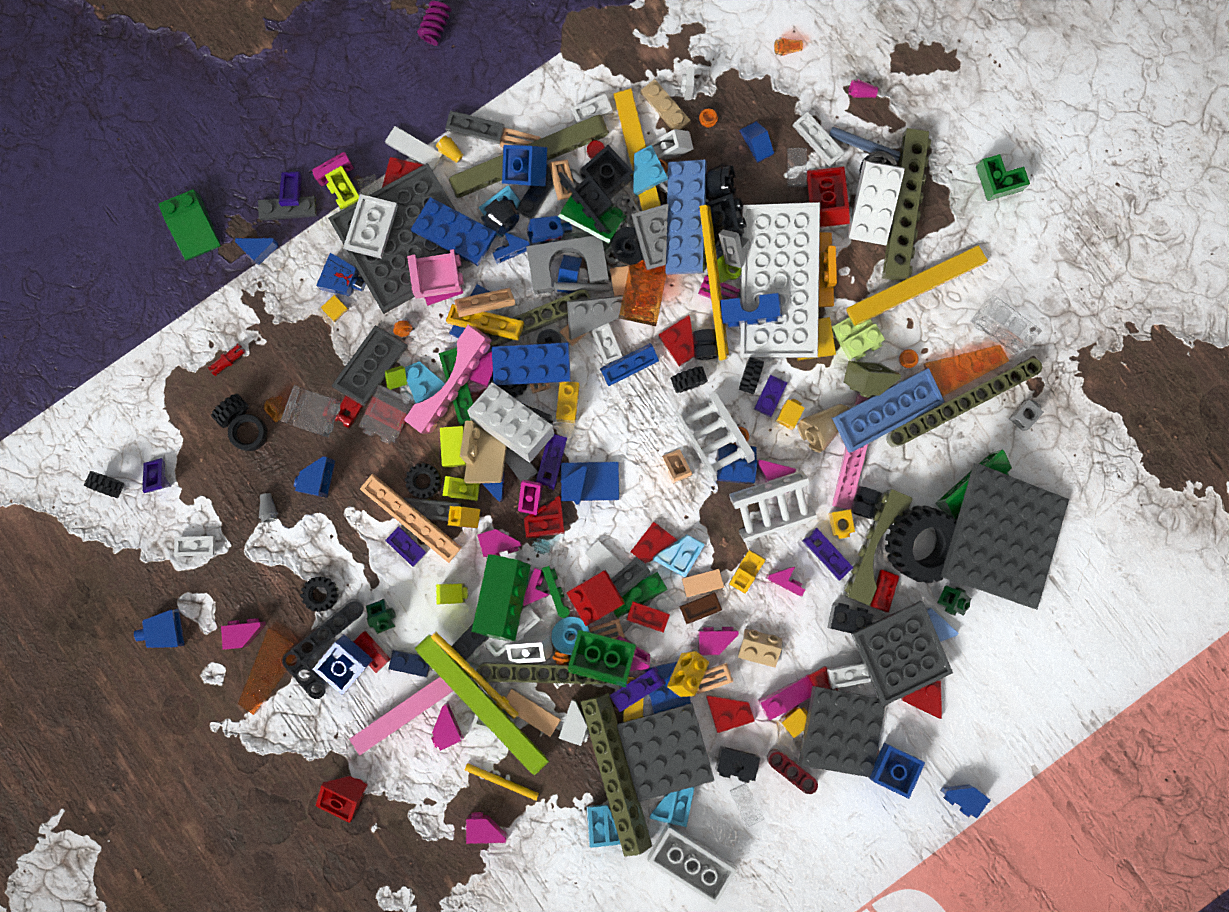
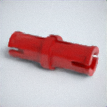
[208,343,246,376]

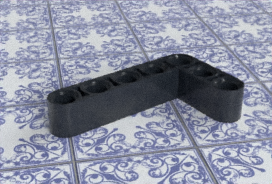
[282,599,364,699]

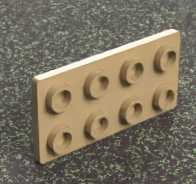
[460,421,507,483]

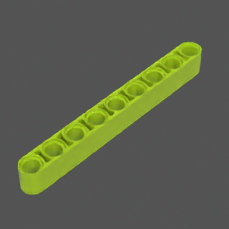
[415,634,549,776]

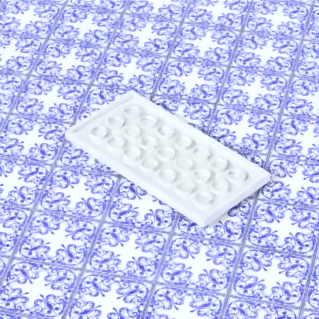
[740,202,820,358]

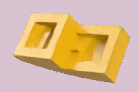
[729,549,766,594]

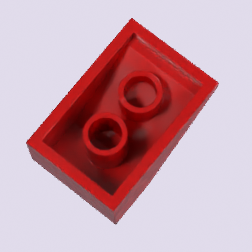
[807,166,850,227]

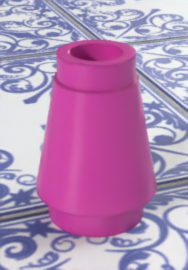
[849,79,878,98]

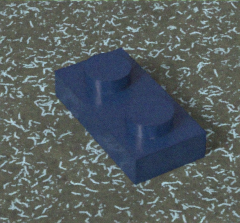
[388,650,430,677]

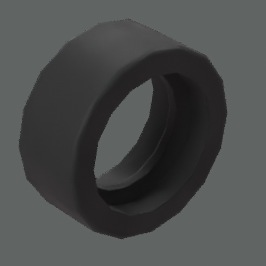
[228,414,268,451]

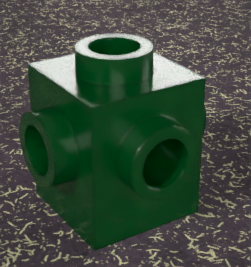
[937,585,972,616]
[366,599,396,634]

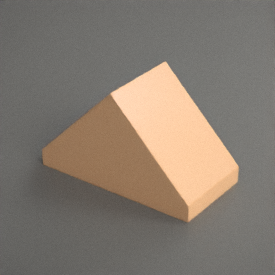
[662,449,692,483]

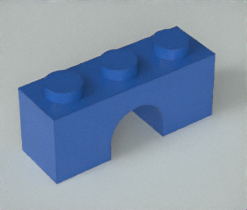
[721,293,782,328]

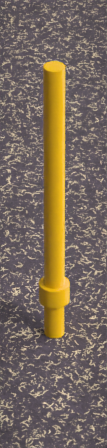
[430,631,519,719]

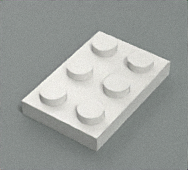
[344,194,398,259]

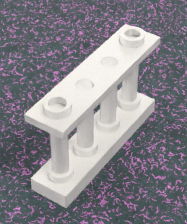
[675,391,755,482]
[729,470,817,542]

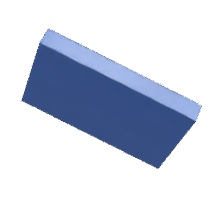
[561,462,619,501]

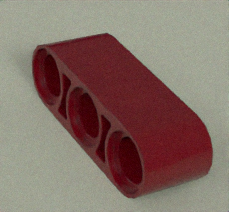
[767,749,818,794]

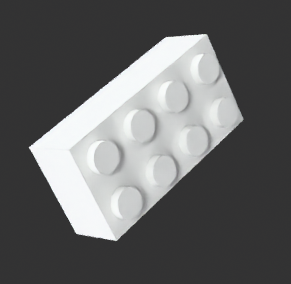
[846,160,905,245]
[467,382,554,463]
[647,823,737,905]

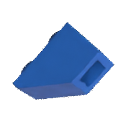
[940,784,991,819]

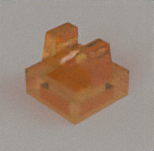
[263,395,290,422]

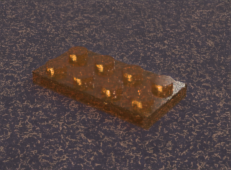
[619,259,667,326]

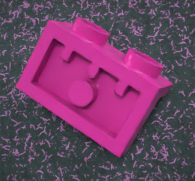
[312,152,354,187]

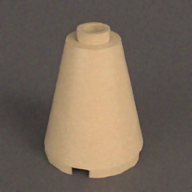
[797,404,849,453]

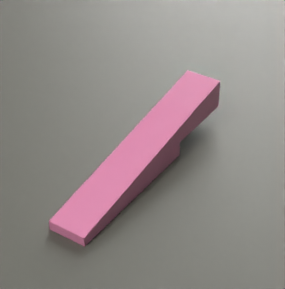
[832,394,869,510]
[349,677,453,755]

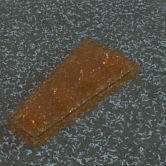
[923,345,1009,397]
[238,628,296,715]

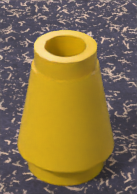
[436,135,464,163]

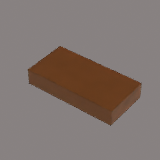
[679,592,722,625]

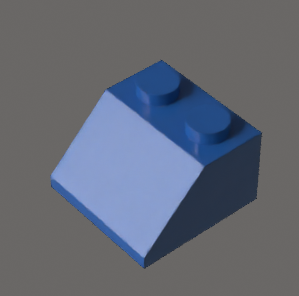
[502,145,547,186]
[715,444,757,485]
[294,457,335,498]

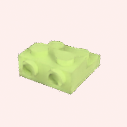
[832,317,885,361]

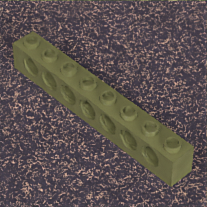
[882,128,931,282]
[581,693,653,857]

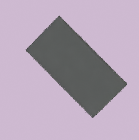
[332,325,408,407]

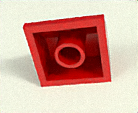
[566,570,625,626]

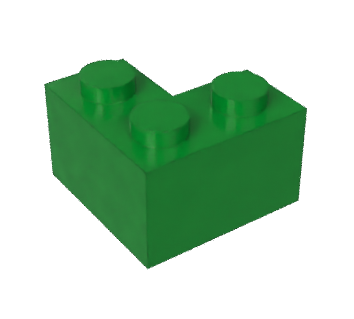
[976,154,1030,201]

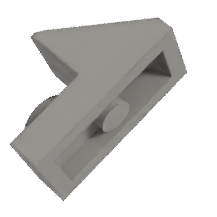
[719,230,750,268]

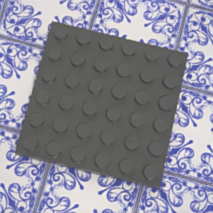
[328,163,484,314]
[941,464,1069,610]

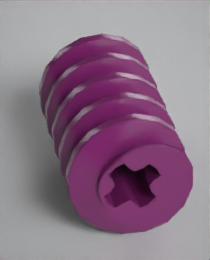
[417,1,452,46]

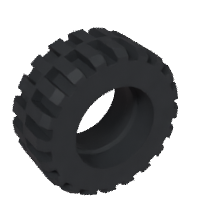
[885,505,957,583]

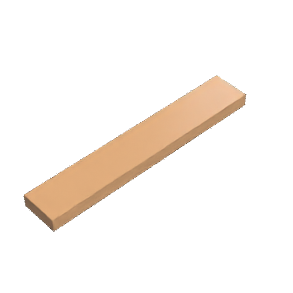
[360,474,462,563]

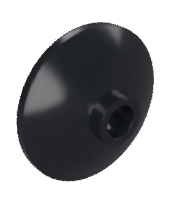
[611,227,643,265]

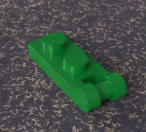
[542,566,570,618]

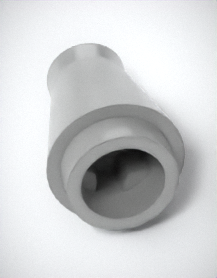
[259,493,278,523]

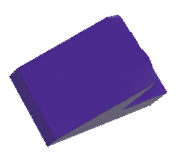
[142,458,171,493]

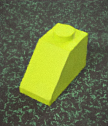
[436,583,468,604]

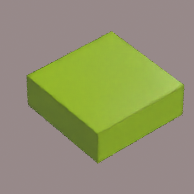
[385,365,407,390]

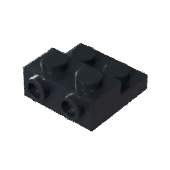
[706,194,747,240]

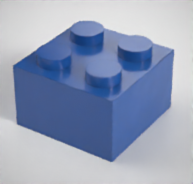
[313,634,374,695]
[868,742,925,799]

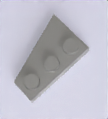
[631,204,668,270]
[567,295,625,340]

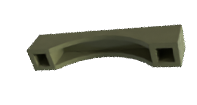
[844,489,913,606]

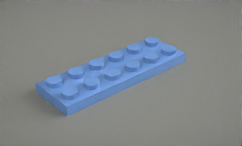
[665,160,707,275]
[832,368,945,453]

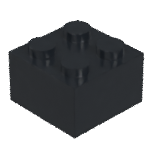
[580,145,634,199]

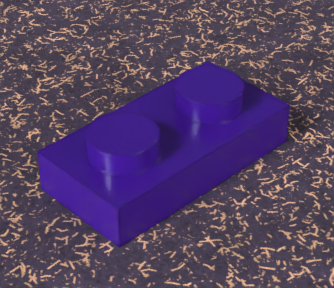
[753,375,787,418]
[385,526,427,567]

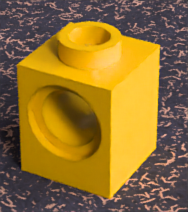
[775,399,805,430]
[448,506,480,528]
[829,509,855,539]
[779,706,808,738]

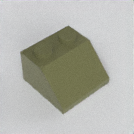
[843,361,901,398]

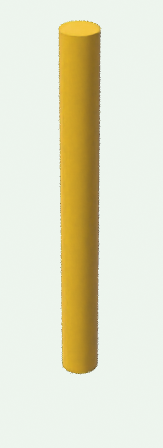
[464,763,539,800]

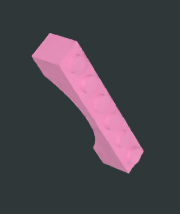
[404,325,492,434]

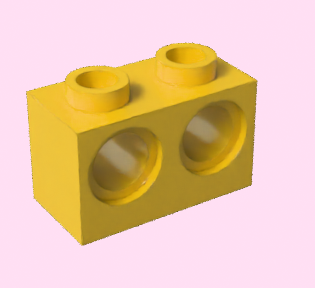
[556,382,580,423]
[667,651,709,697]

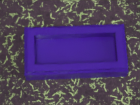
[279,171,302,206]

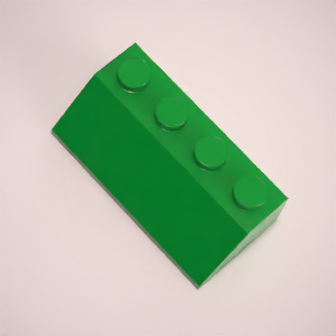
[935,449,1012,520]
[472,554,531,641]

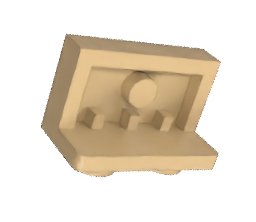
[738,629,782,668]

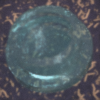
[532,538,551,555]

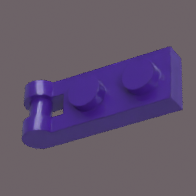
[536,434,567,490]
[802,528,853,581]
[610,666,666,712]

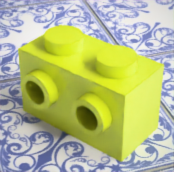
[325,166,359,210]

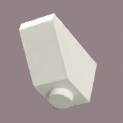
[648,129,693,160]
[506,635,553,664]
[559,698,589,746]

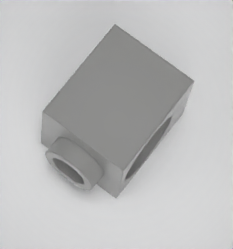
[1009,399,1044,431]

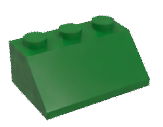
[558,193,627,243]
[568,630,636,687]

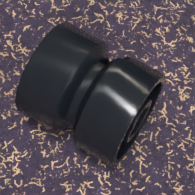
[536,329,562,344]
[692,329,719,360]
[851,486,882,519]

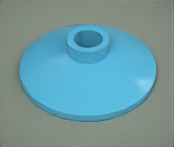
[551,617,590,655]

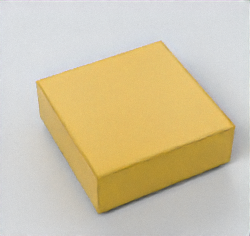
[320,295,348,322]

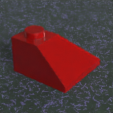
[315,776,368,823]

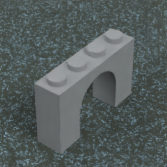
[526,234,609,295]

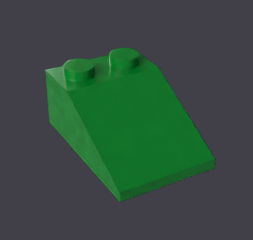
[158,189,221,261]

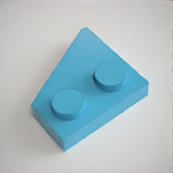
[405,361,445,404]
[653,534,705,578]
[649,787,695,827]

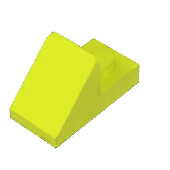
[443,476,480,501]

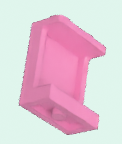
[407,249,464,299]

